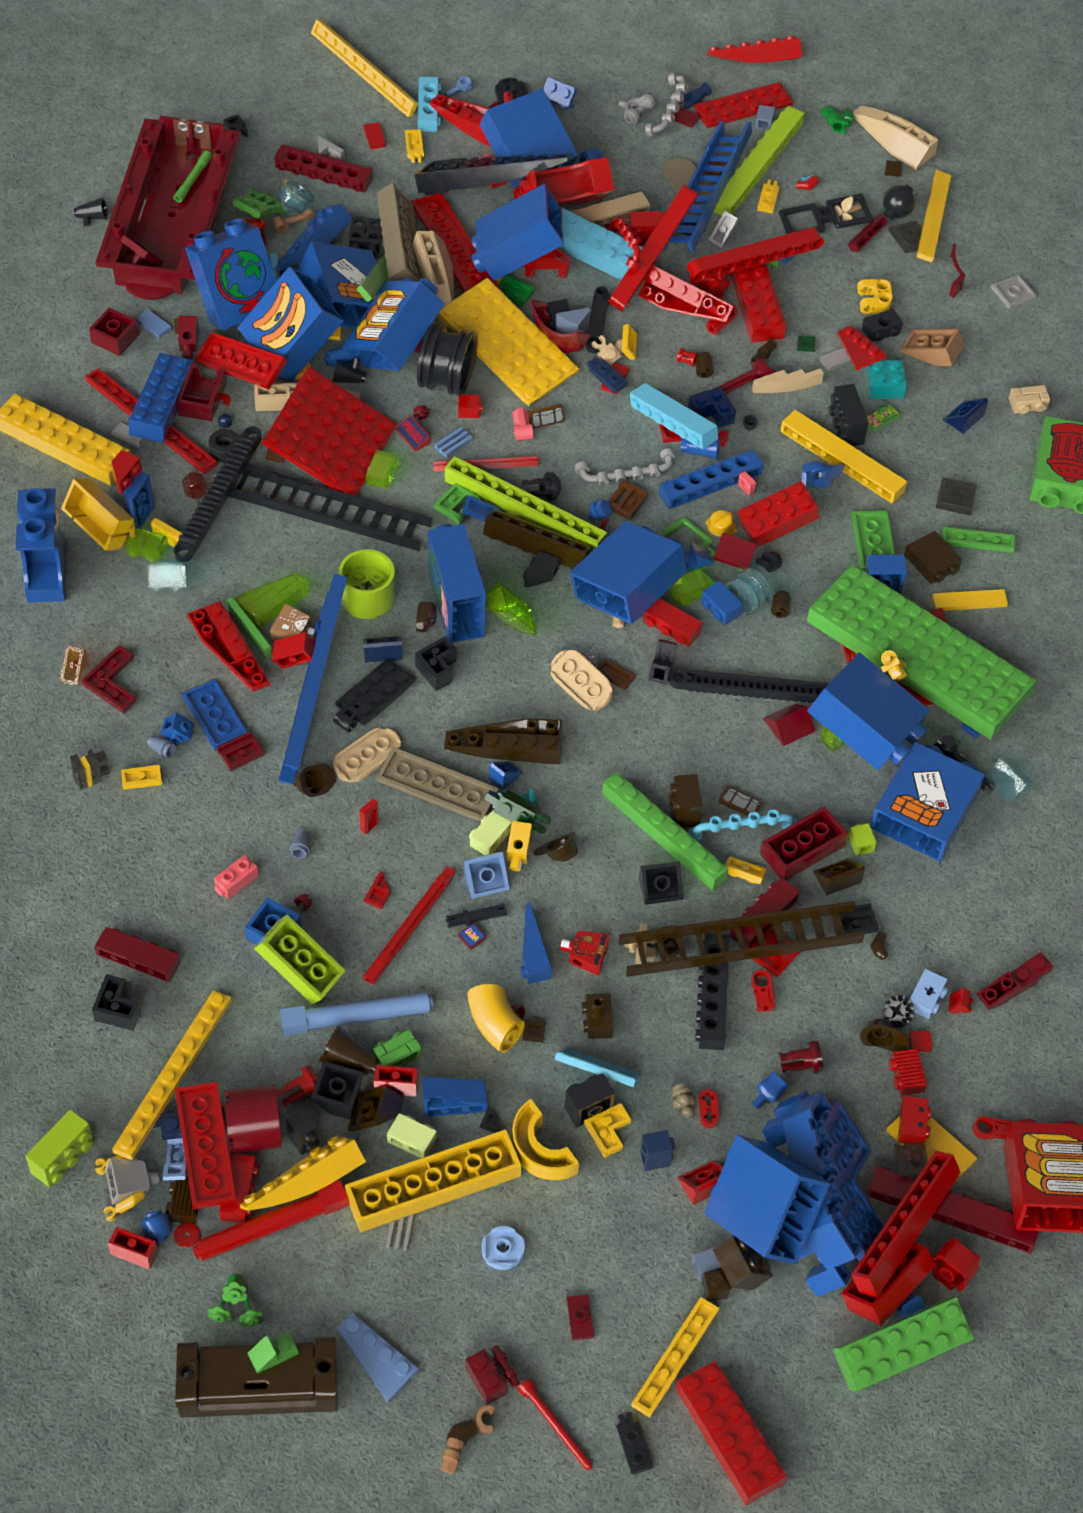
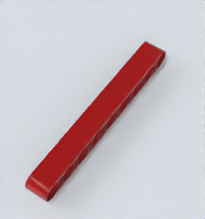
[608,184,699,312]
[687,227,824,282]

